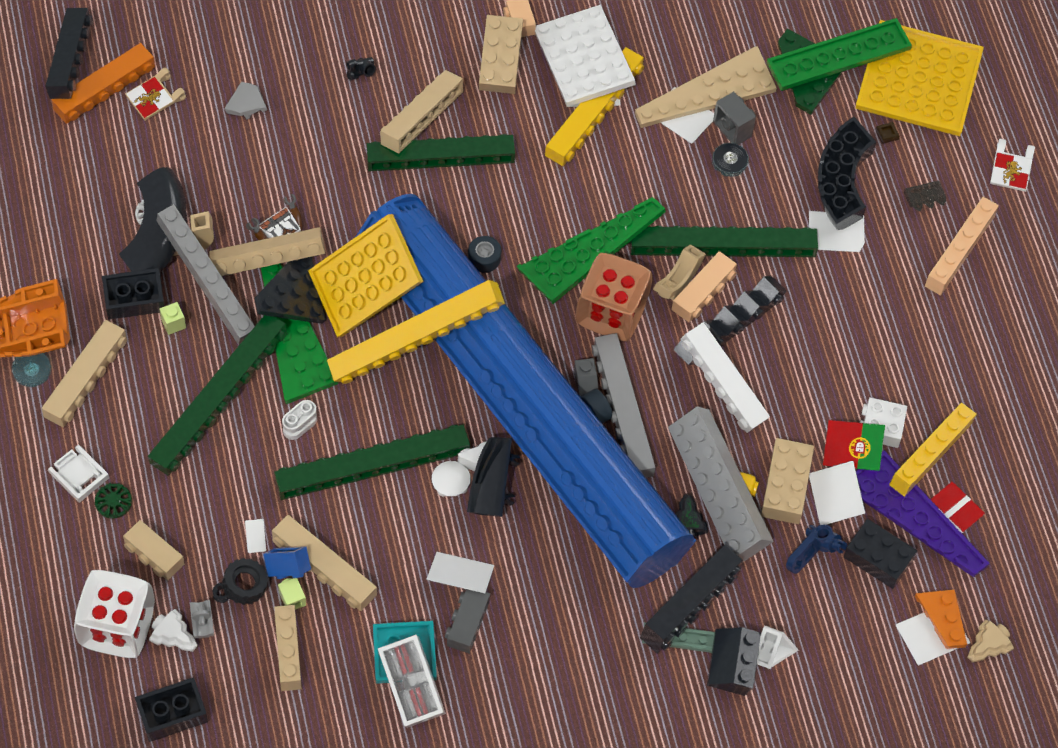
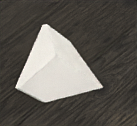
[757,625,798,669]

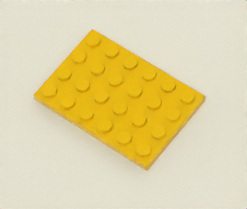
[308,214,423,337]

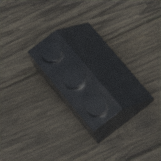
[102,268,165,320]
[707,627,761,696]

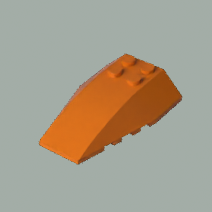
[0,279,70,357]

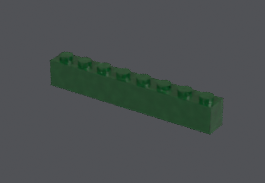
[366,134,515,172]

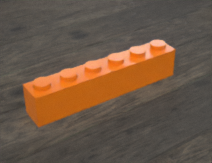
[52,43,155,124]

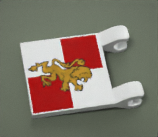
[990,139,1035,192]

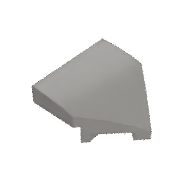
[224,82,268,119]

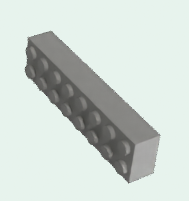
[668,407,774,562]

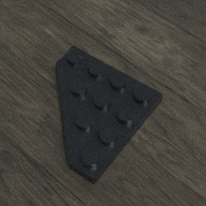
[254,257,326,324]

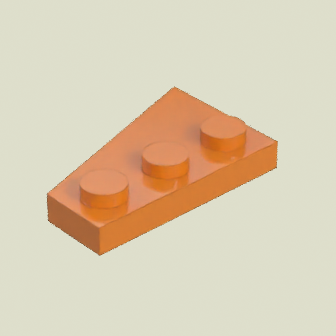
[914,590,967,649]

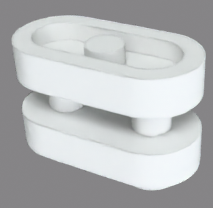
[282,400,317,440]

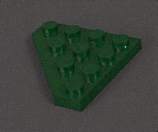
[777,28,844,115]

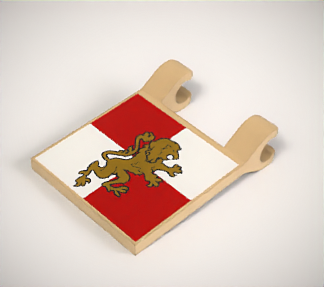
[125,68,186,121]

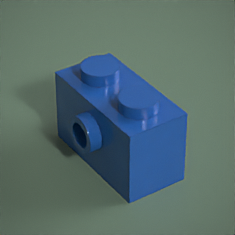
[263,546,311,579]

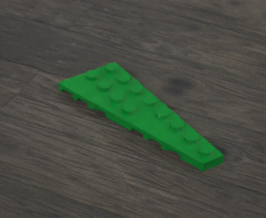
[516,197,666,304]

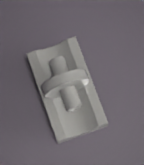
[190,600,214,639]

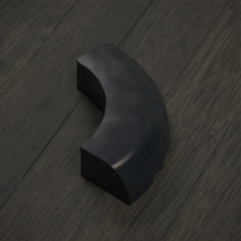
[818,116,876,230]
[119,167,187,276]

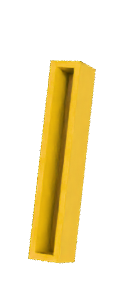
[889,402,977,497]

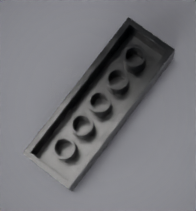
[640,545,743,654]

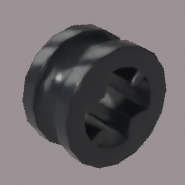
[212,583,229,603]

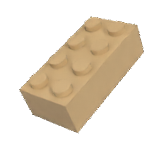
[479,15,523,94]
[761,438,814,524]

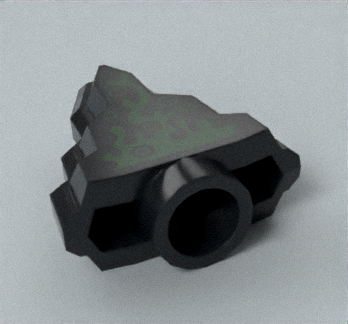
[675,494,708,539]

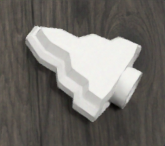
[149,609,197,652]

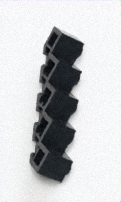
[673,276,787,365]

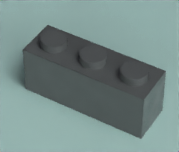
[445,589,490,654]

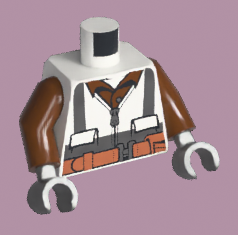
[246,194,303,240]

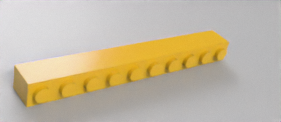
[327,280,505,384]

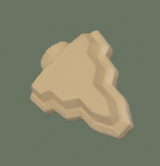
[967,620,1014,662]

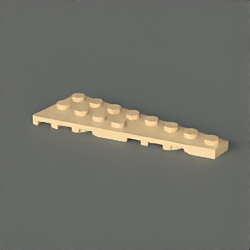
[635,46,777,128]

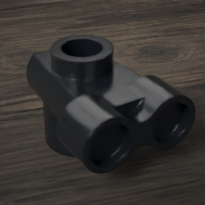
[346,57,376,81]

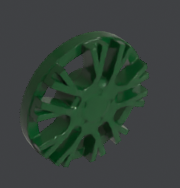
[95,483,132,519]

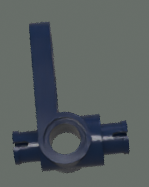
[786,524,847,574]

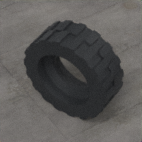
[222,558,268,605]

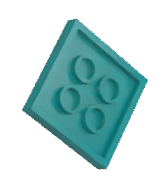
[373,621,437,684]

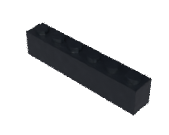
[45,8,93,99]

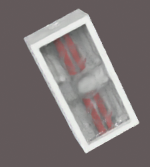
[378,635,446,728]

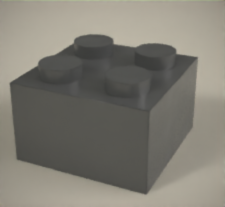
[713,91,756,145]

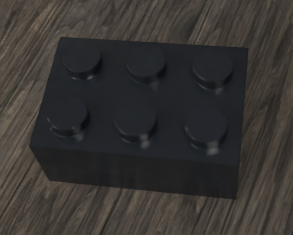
[843,519,918,589]
[135,677,208,742]

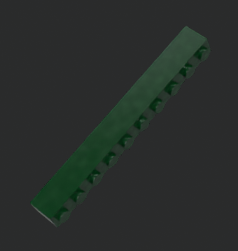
[630,226,818,257]
[148,315,287,476]
[274,424,470,500]

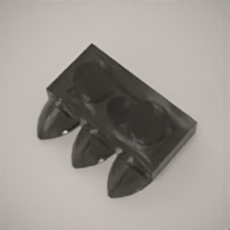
[904,180,946,212]

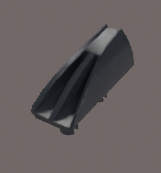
[467,437,520,517]

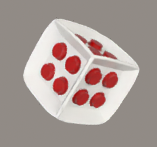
[74,570,155,658]

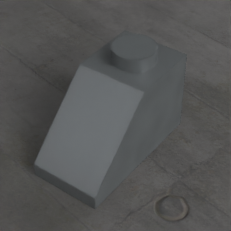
[573,358,598,397]

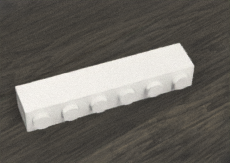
[681,322,770,433]

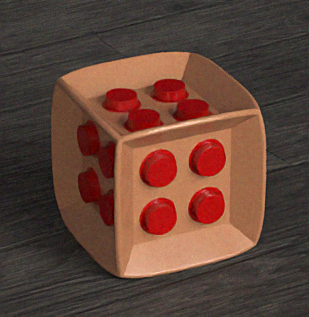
[576,253,652,341]

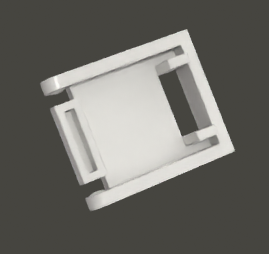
[48,445,109,503]

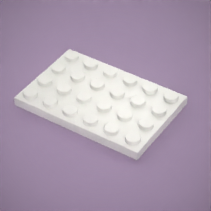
[535,5,636,107]

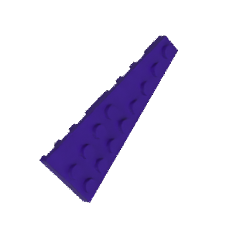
[856,450,989,577]

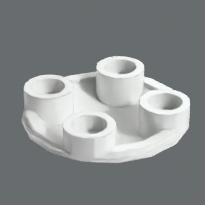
[432,461,470,497]

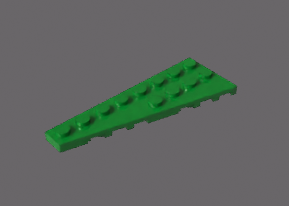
[261,263,338,405]

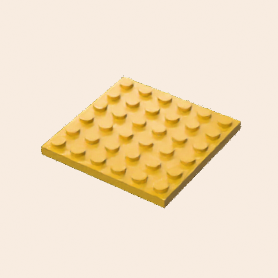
[855,20,984,136]

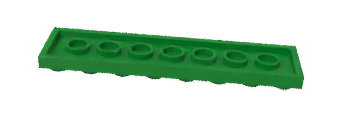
[766,18,912,91]

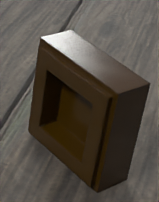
[875,122,900,144]

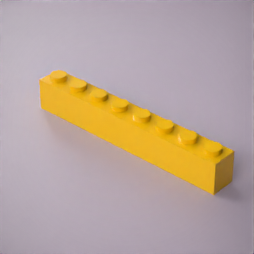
[545,47,644,166]

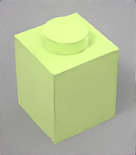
[159,302,186,335]
[278,578,306,610]

